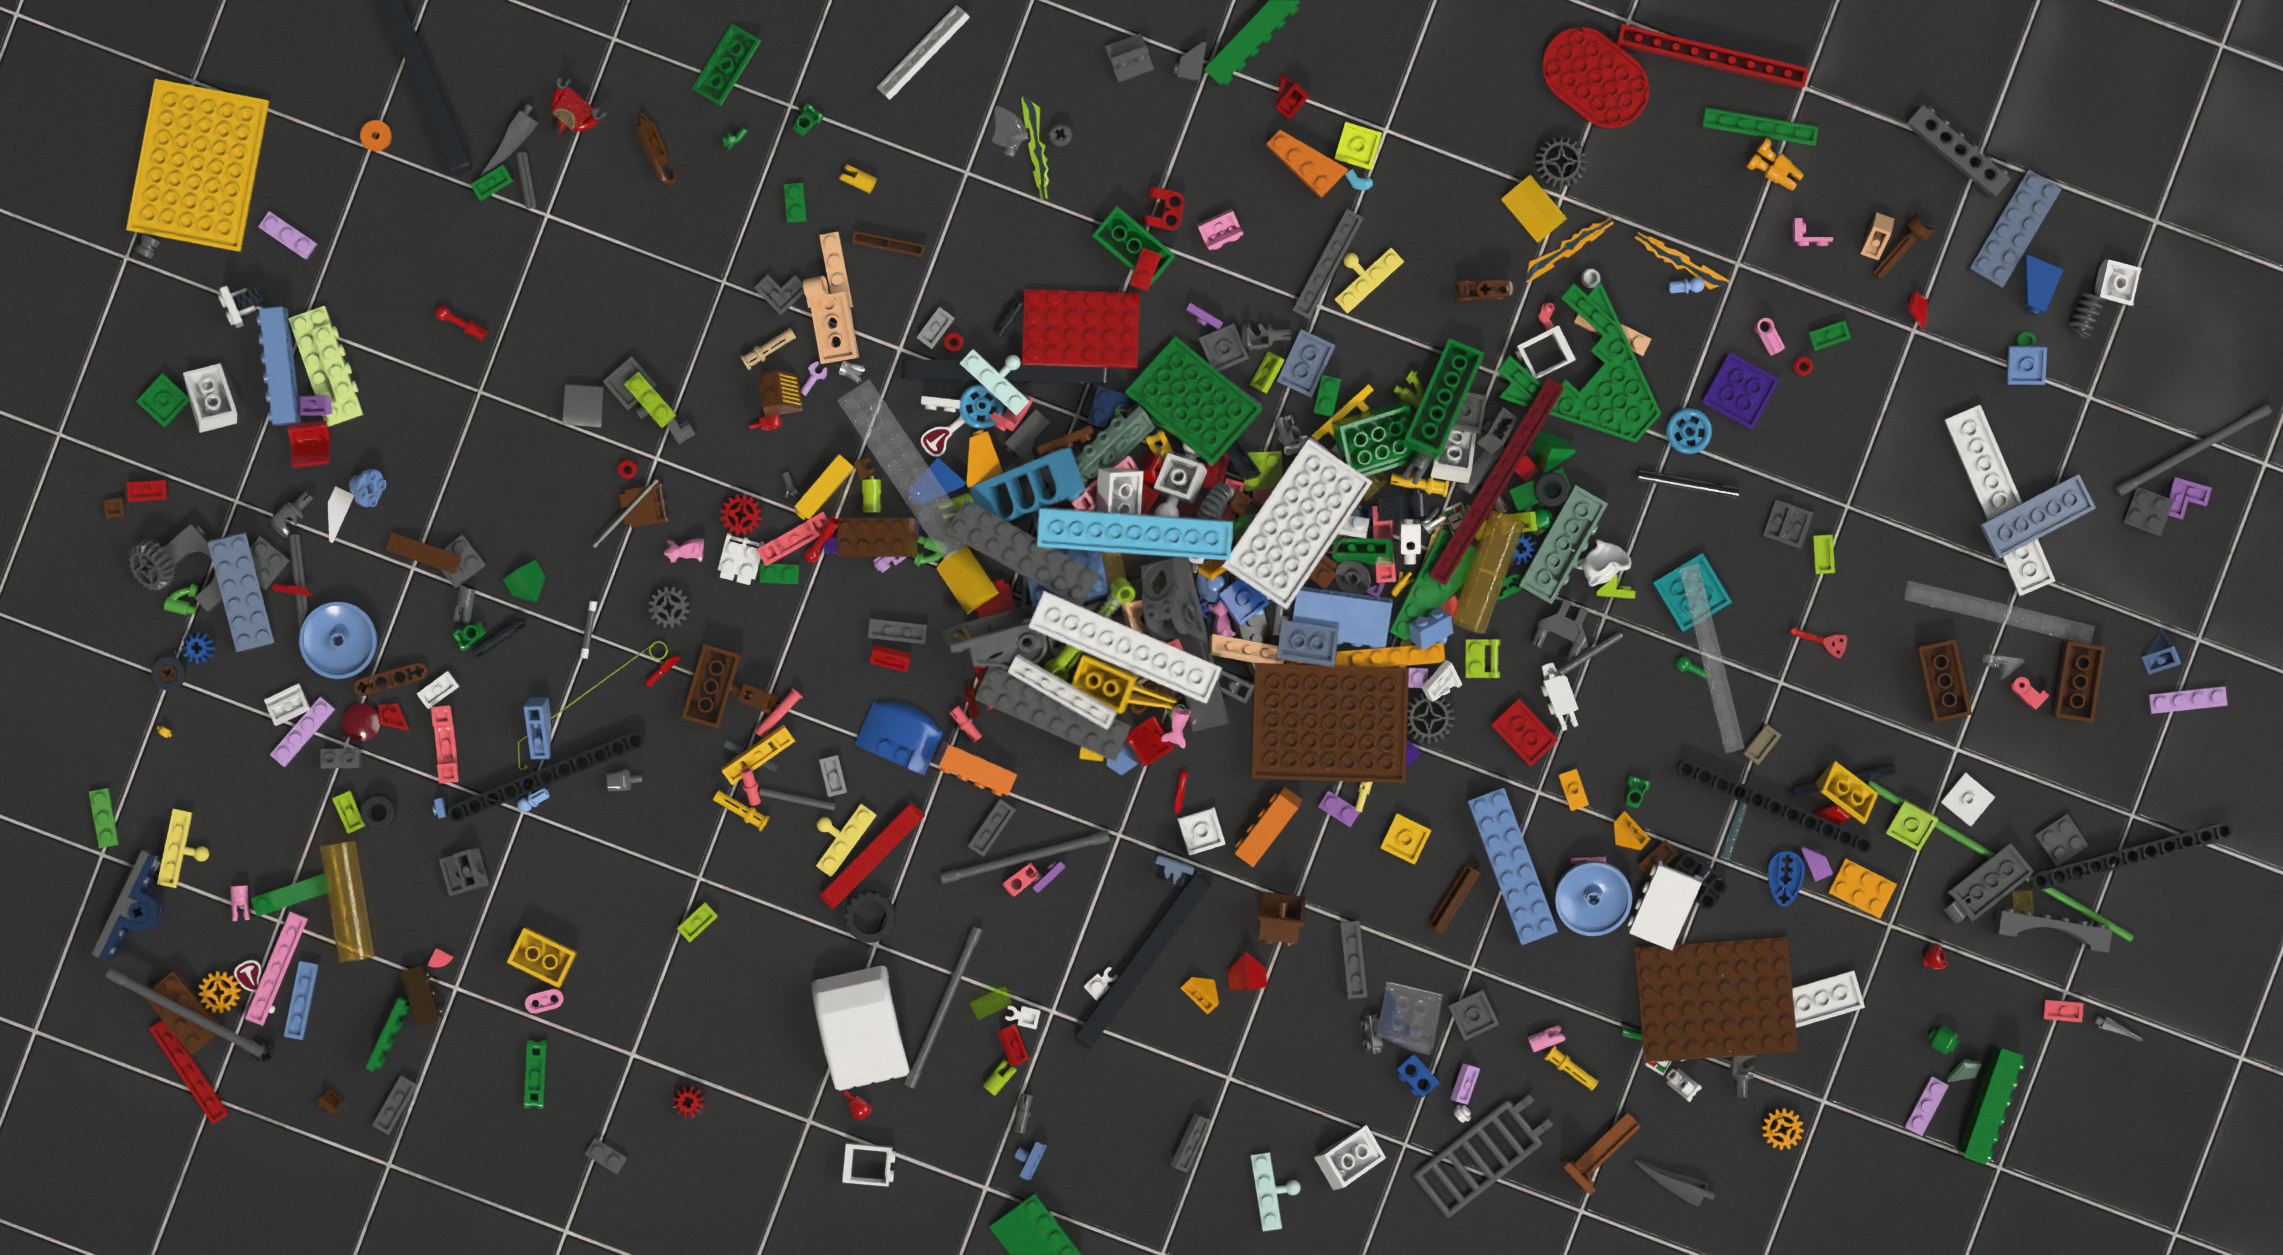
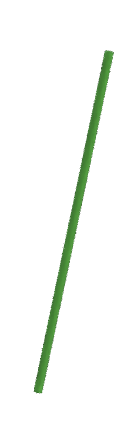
[1867,780,2134,942]

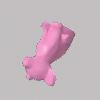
[664,538,704,562]
[1207,601,1236,637]
[1161,706,1191,748]

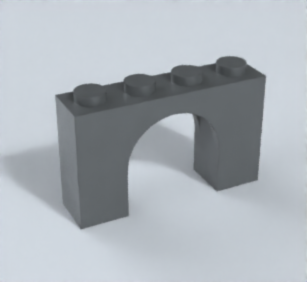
[1005,410,1082,495]
[164,524,223,612]

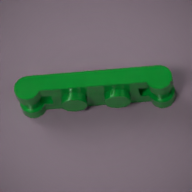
[524,1039,547,1109]

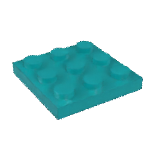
[1653,553,1732,632]

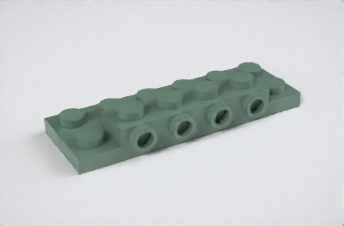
[1066,406,1155,506]
[1518,485,1608,604]

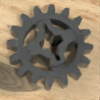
[649,587,690,628]

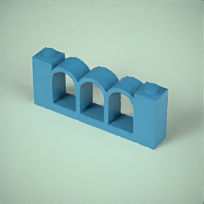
[969,448,1086,523]

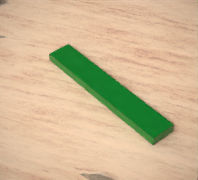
[1702,107,1819,146]

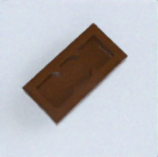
[1228,490,1264,516]

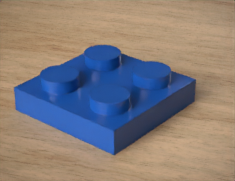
[1217,578,1270,626]

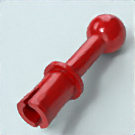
[435,305,488,341]
[804,517,840,563]

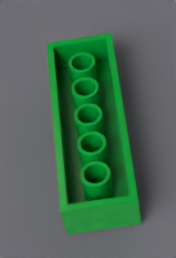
[1404,338,1484,461]
[1958,1045,2025,1165]

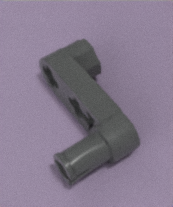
[635,393,696,444]

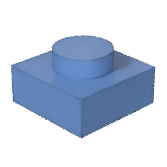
[432,797,448,818]

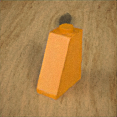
[967,429,1003,488]

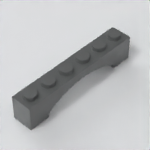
[1993,908,2112,953]

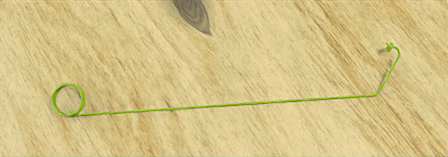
[518,641,668,771]

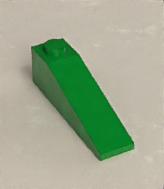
[251,873,333,917]

